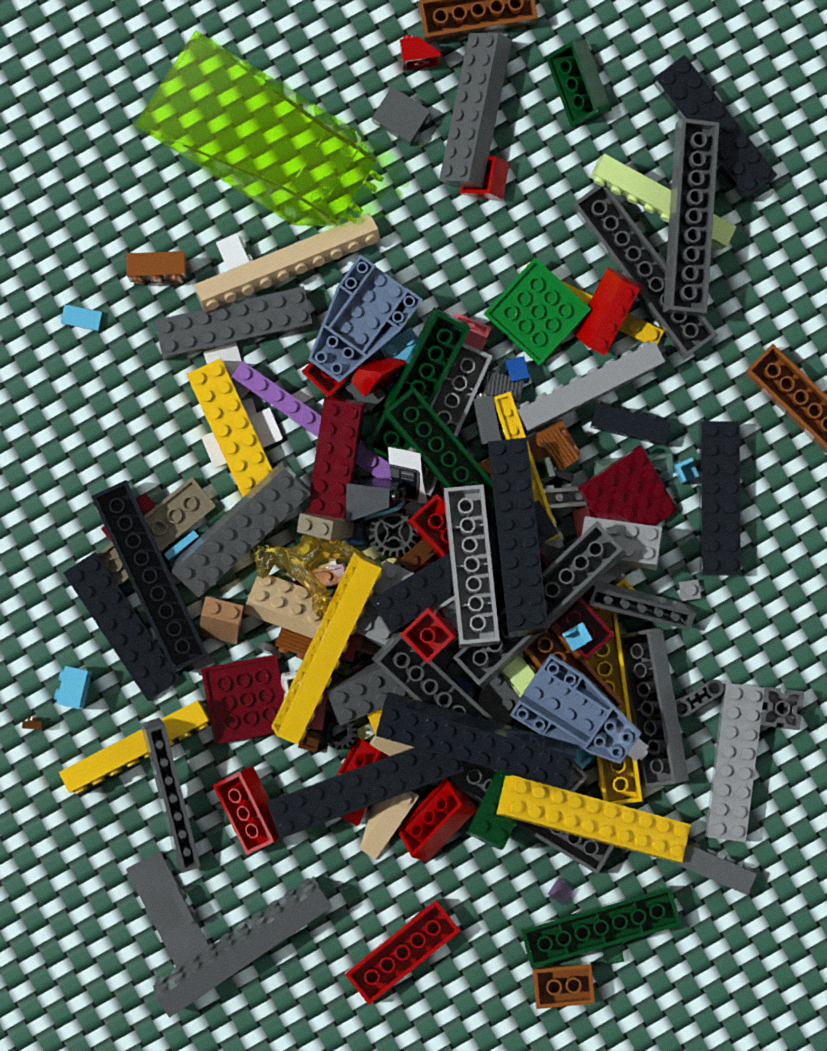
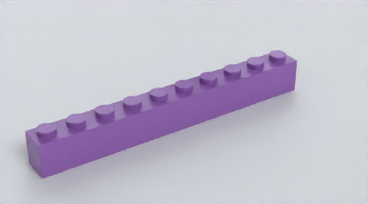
[231,361,392,479]

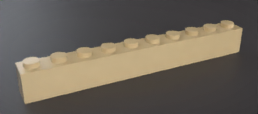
[193,213,381,312]

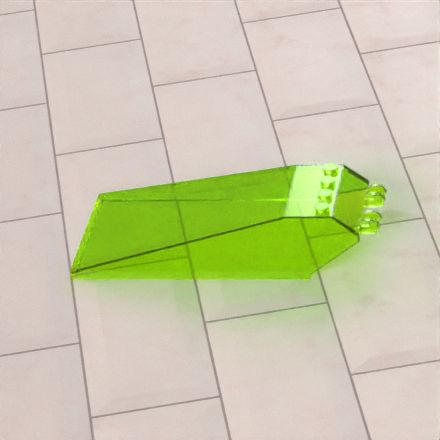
[134,30,384,226]

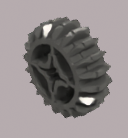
[368,509,419,559]

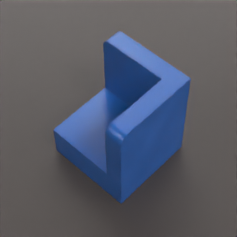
[504,356,530,384]

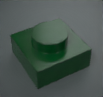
[534,457,555,479]

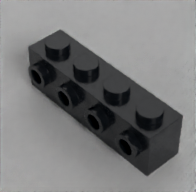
[590,402,671,446]

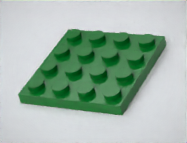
[484,257,591,366]

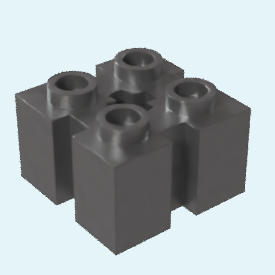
[760,687,804,730]

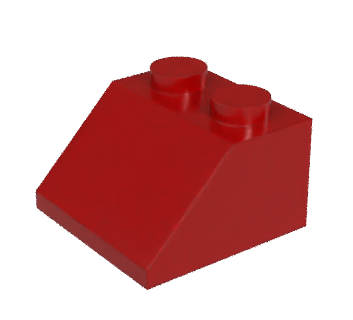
[400,35,441,71]
[460,156,510,200]
[350,356,406,397]

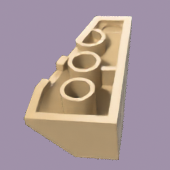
[360,790,419,860]

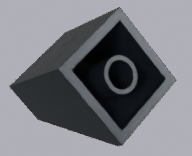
[346,476,407,522]

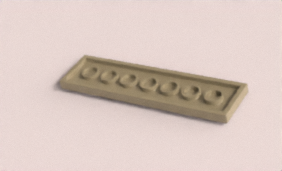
[98,477,217,586]

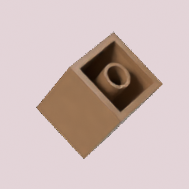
[199,596,245,645]

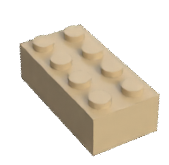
[244,571,332,638]

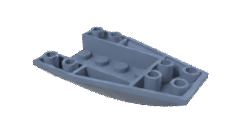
[308,254,423,382]
[510,654,642,764]

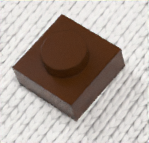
[22,717,44,730]
[298,729,322,753]

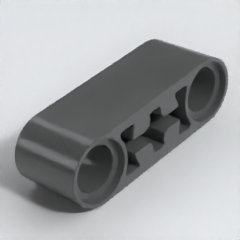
[675,679,724,717]

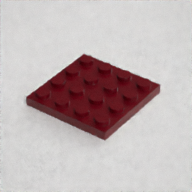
[577,446,678,526]
[201,654,284,744]

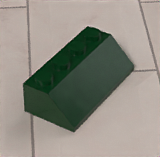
[546,40,612,127]

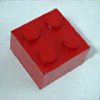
[400,605,458,663]

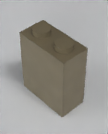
[297,512,355,540]

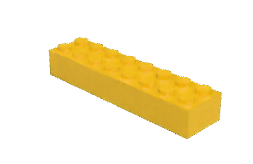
[186,358,272,497]
[59,700,210,794]

